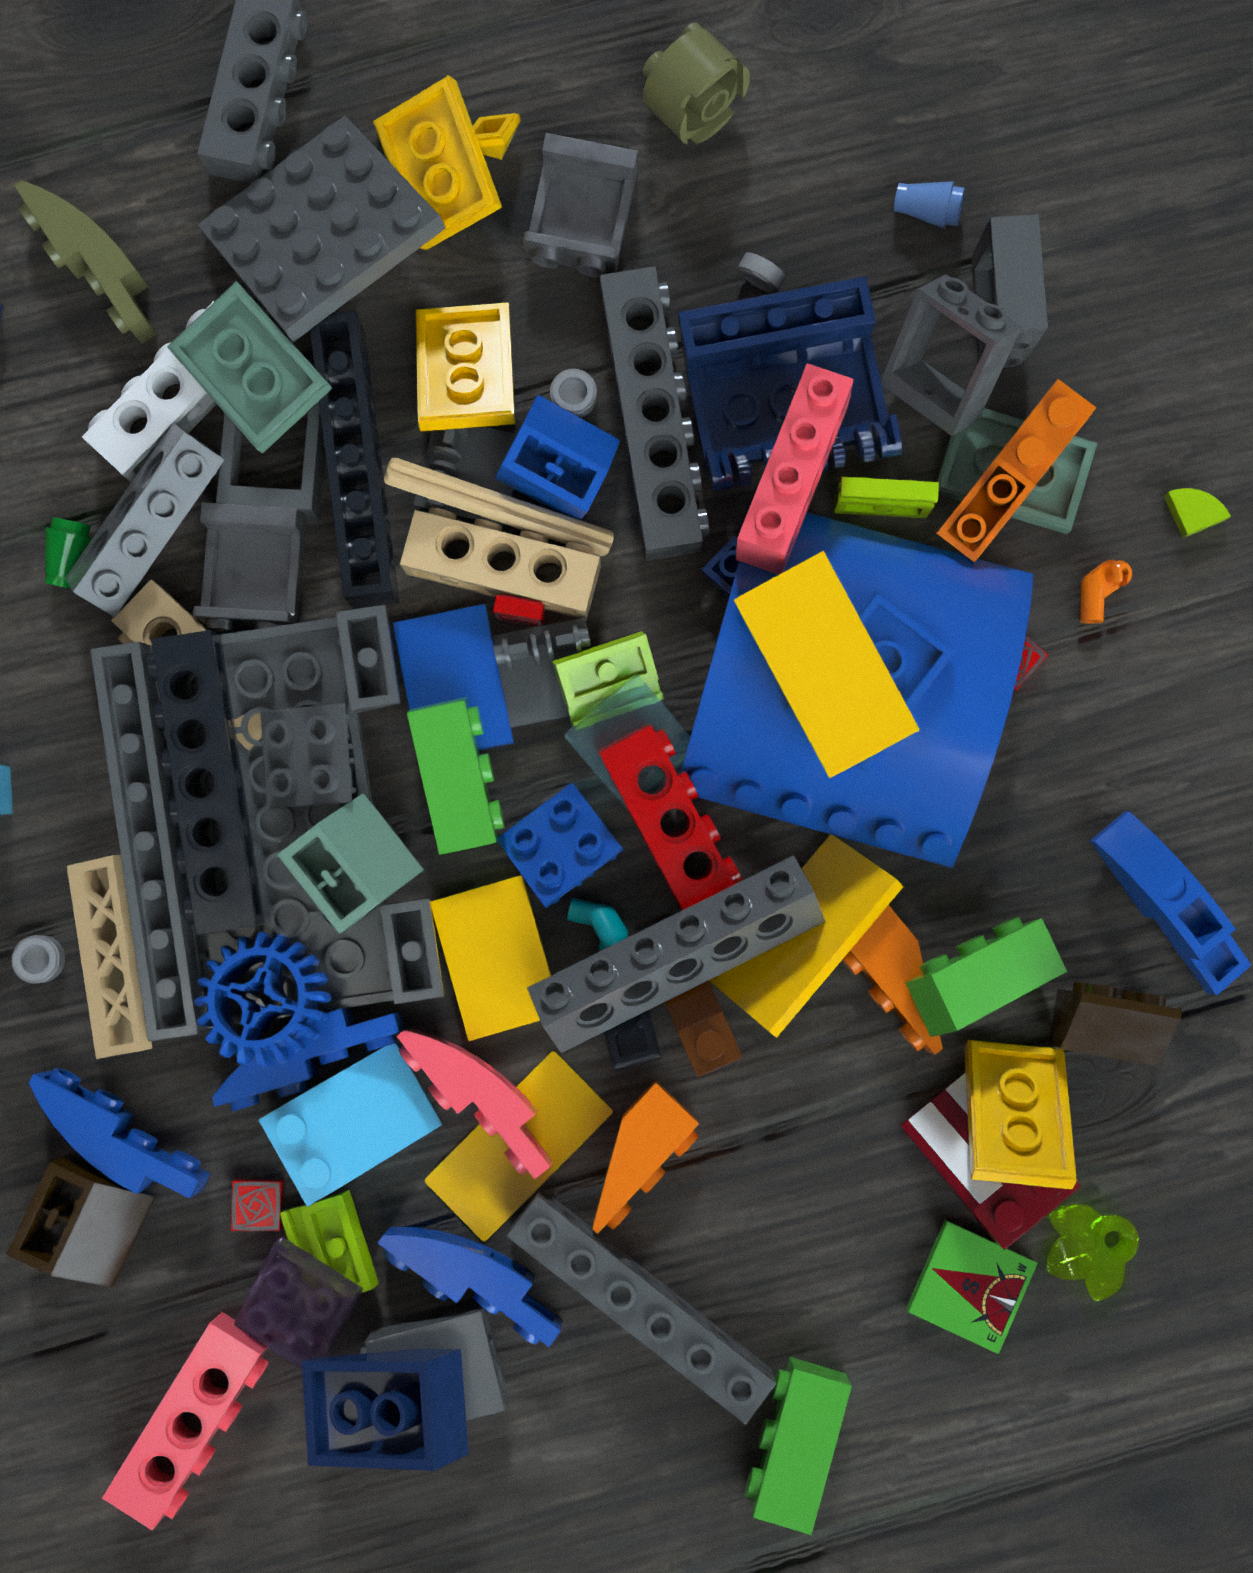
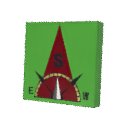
[906,1219,1038,1354]

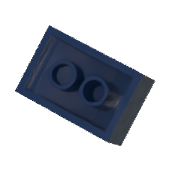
[302,1349,469,1471]

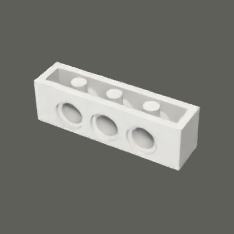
[82,301,216,482]

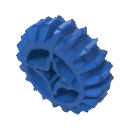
[194,932,331,1068]

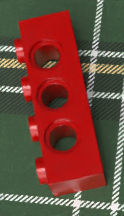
[597,724,743,911]

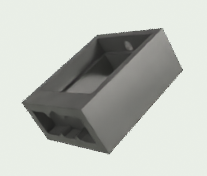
[972,214,1048,368]
[881,274,1022,436]
[216,401,326,521]

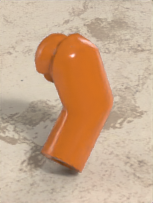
[1079,560,1132,624]

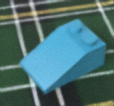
[259,1040,443,1207]

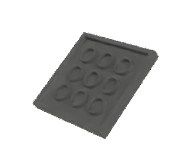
[197,115,446,342]

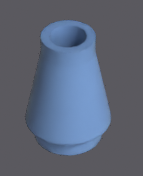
[894,181,965,229]

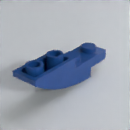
[1090,811,1251,996]
[212,1007,406,1111]
[29,1068,211,1198]
[378,1227,563,1347]

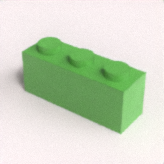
[407,697,505,855]
[905,917,1067,1037]
[744,1357,852,1535]

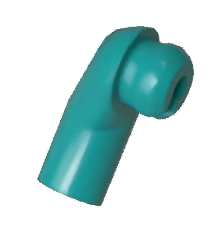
[567,897,628,951]

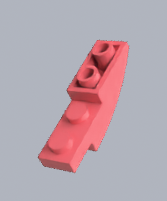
[396,1029,553,1179]

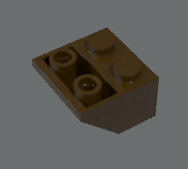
[1048,982,1182,1066]
[6,1154,156,1287]

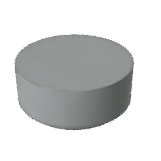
[737,252,786,293]
[550,369,597,418]
[12,935,65,984]

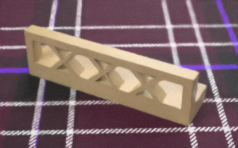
[67,855,153,1059]

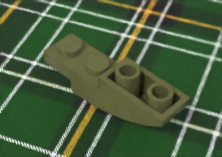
[14,180,157,344]

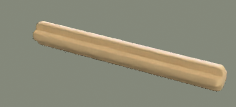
[384,458,614,556]

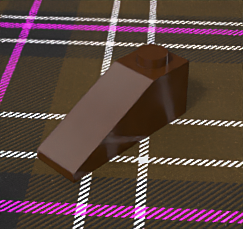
[665,981,743,1078]

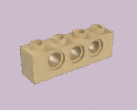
[400,507,601,620]
[111,579,262,751]

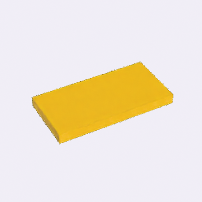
[733,550,920,778]
[709,834,903,1038]

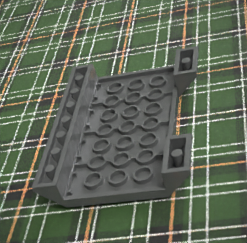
[90,605,444,1042]

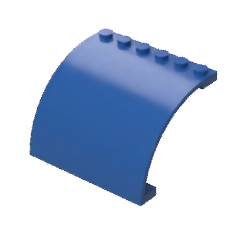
[680,513,1033,868]

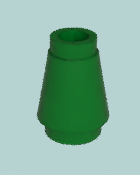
[44,516,92,589]

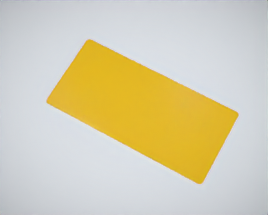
[425,1051,613,1242]

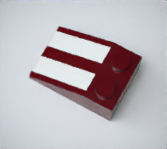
[900,1071,1081,1250]

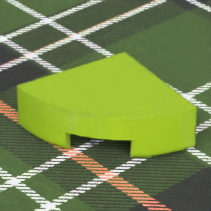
[1164,488,1231,538]

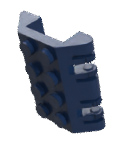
[678,276,902,492]

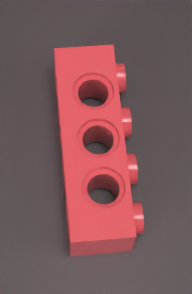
[736,363,854,575]
[102,1312,271,1531]

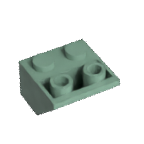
[277,793,424,934]

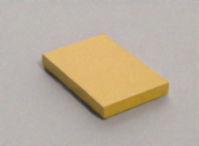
[373,75,502,250]
[416,303,515,431]
[430,875,551,1041]
[964,1040,1077,1189]

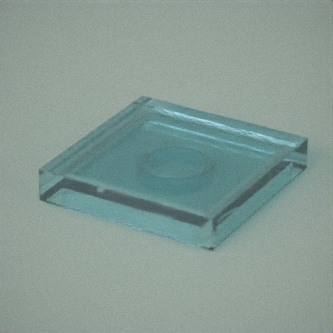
[563,673,690,809]

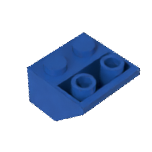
[494,395,620,520]

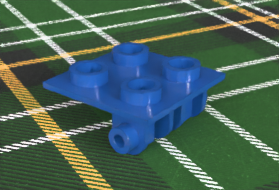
[497,783,624,908]

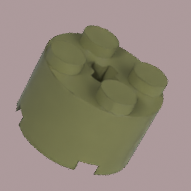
[643,22,750,144]

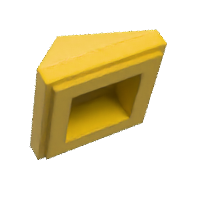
[473,113,521,160]

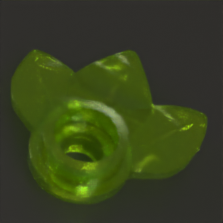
[1045,1204,1139,1302]

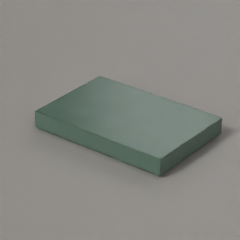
[167,281,332,454]
[936,408,1097,535]

